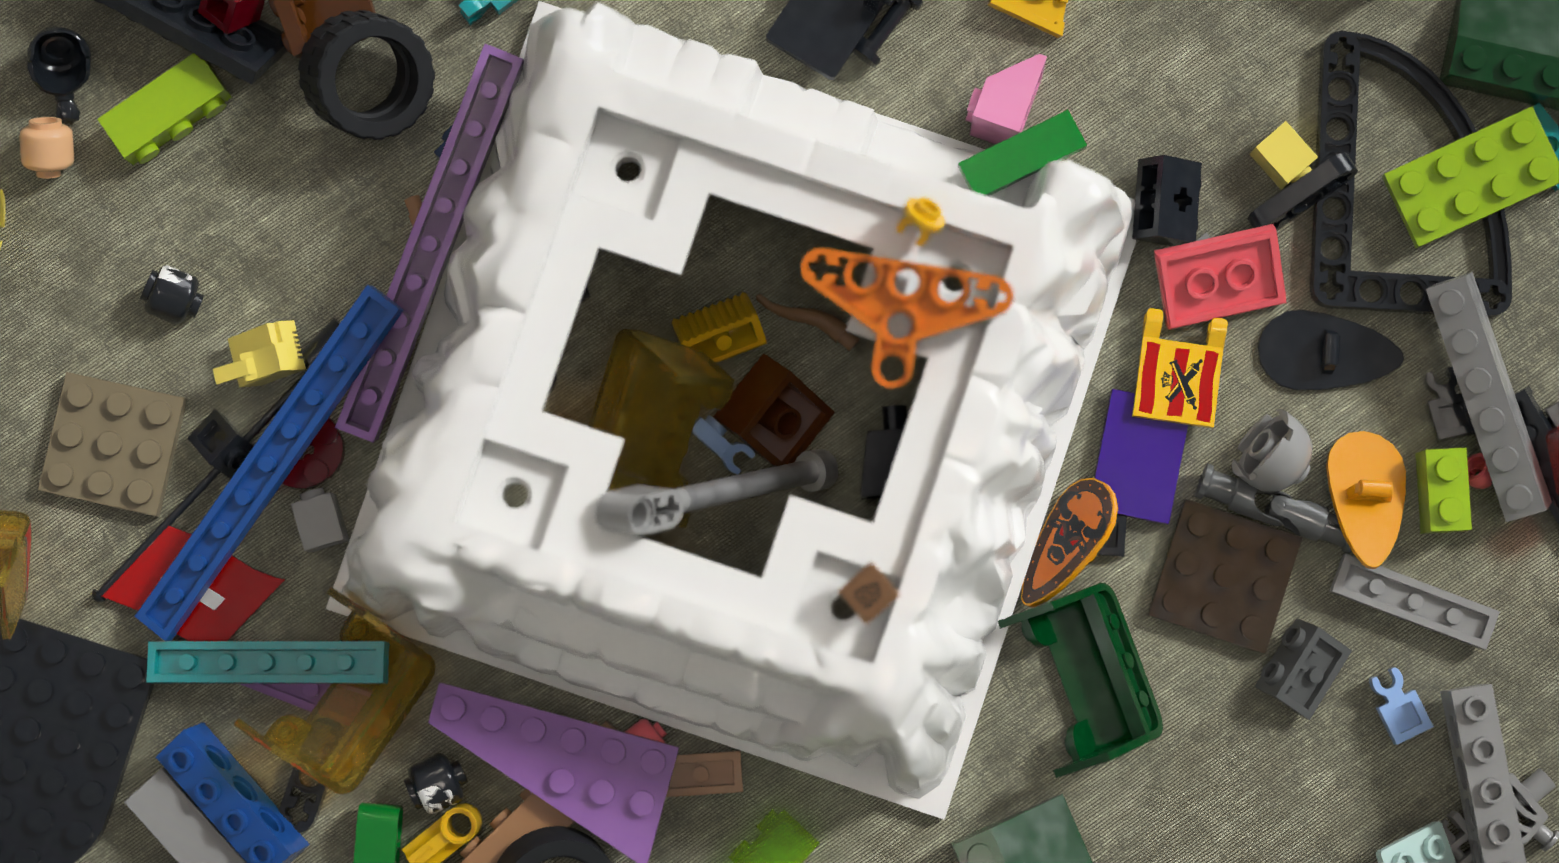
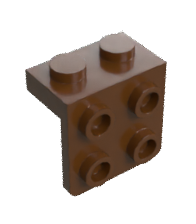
[268,0,376,59]

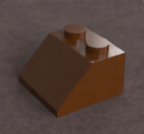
[713,353,835,467]

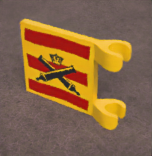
[1132,308,1228,428]

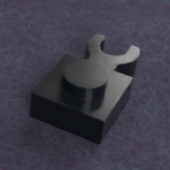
[1425,366,1475,443]

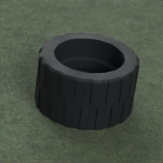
[298,10,435,140]

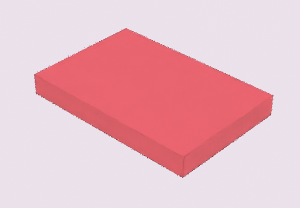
[1154,224,1287,330]

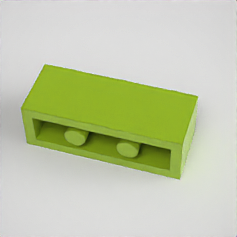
[97,53,232,165]

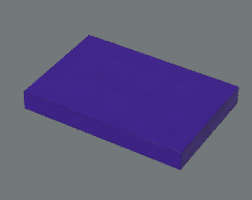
[1094,389,1188,525]

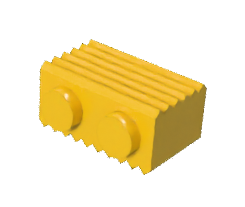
[672,292,767,373]

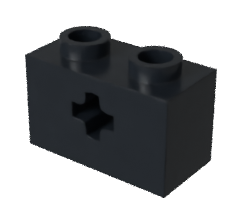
[1132,155,1202,246]

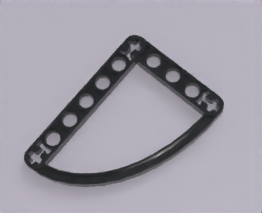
[1310,31,1512,318]

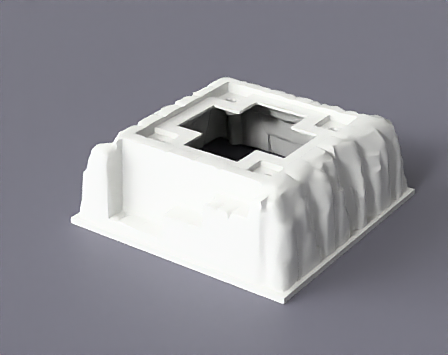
[326,1,1137,820]

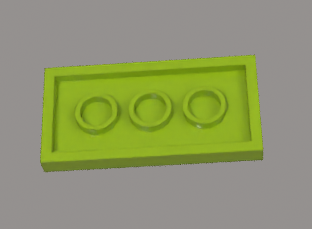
[1382,106,1559,249]

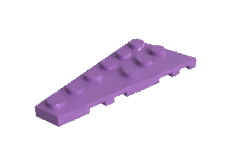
[428,682,680,863]

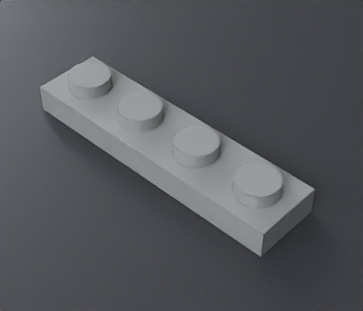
[1329,553,1500,650]

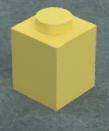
[1250,121,1318,190]

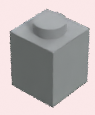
[291,488,350,553]

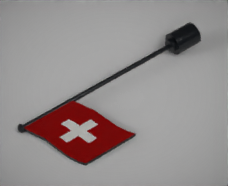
[92,318,341,641]

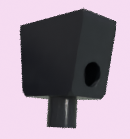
[860,405,907,499]

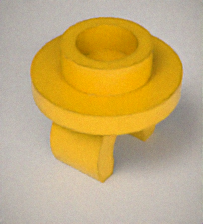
[897,197,945,247]

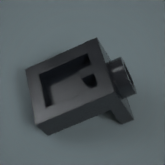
[187,409,254,479]

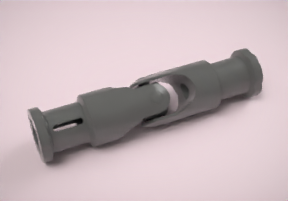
[1195,463,1351,554]

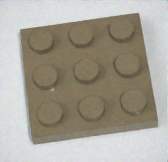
[38,372,188,517]

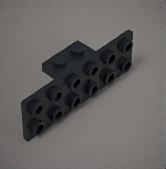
[766,0,894,80]

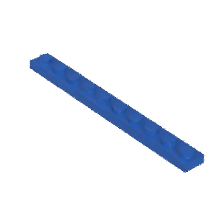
[134,285,404,641]

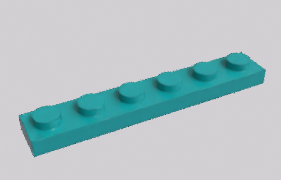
[146,641,389,684]

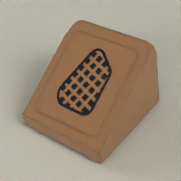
[837,562,900,625]

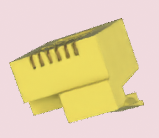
[213,320,306,387]

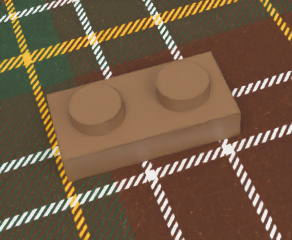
[666,750,743,797]

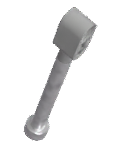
[596,449,838,535]

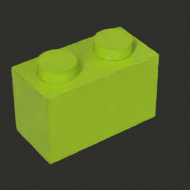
[1415,448,1472,534]

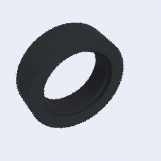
[497,826,611,863]

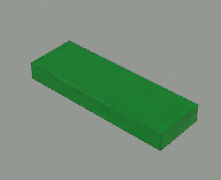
[958,110,1087,196]

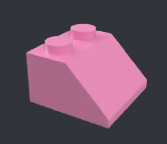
[966,54,1047,144]

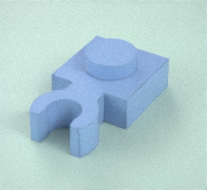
[1369,667,1434,745]

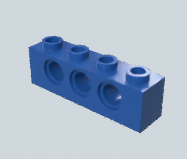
[156,722,310,863]

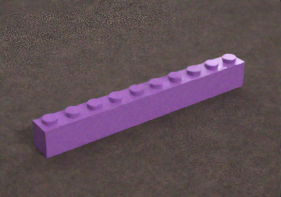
[335,44,524,443]

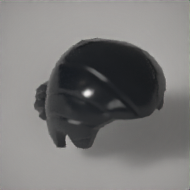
[26,26,91,123]

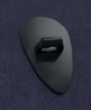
[1258,310,1404,390]

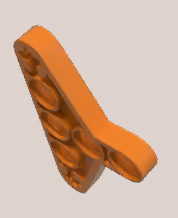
[801,248,1014,389]

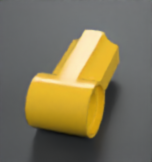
[402,803,483,863]

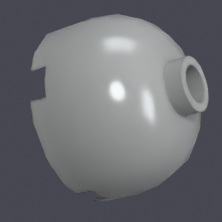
[1232,409,1313,492]

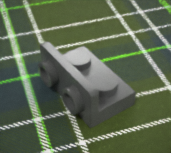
[1255,619,1352,720]

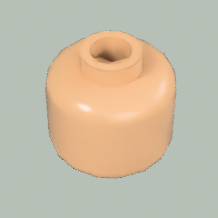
[19,117,74,179]

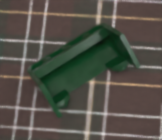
[997,583,1163,778]

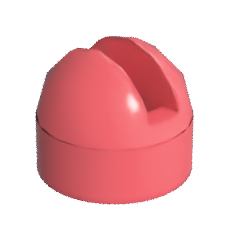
[1467,453,1492,489]

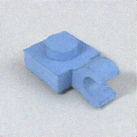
[684,414,755,474]

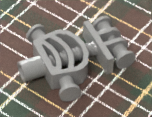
[1440,768,1559,863]

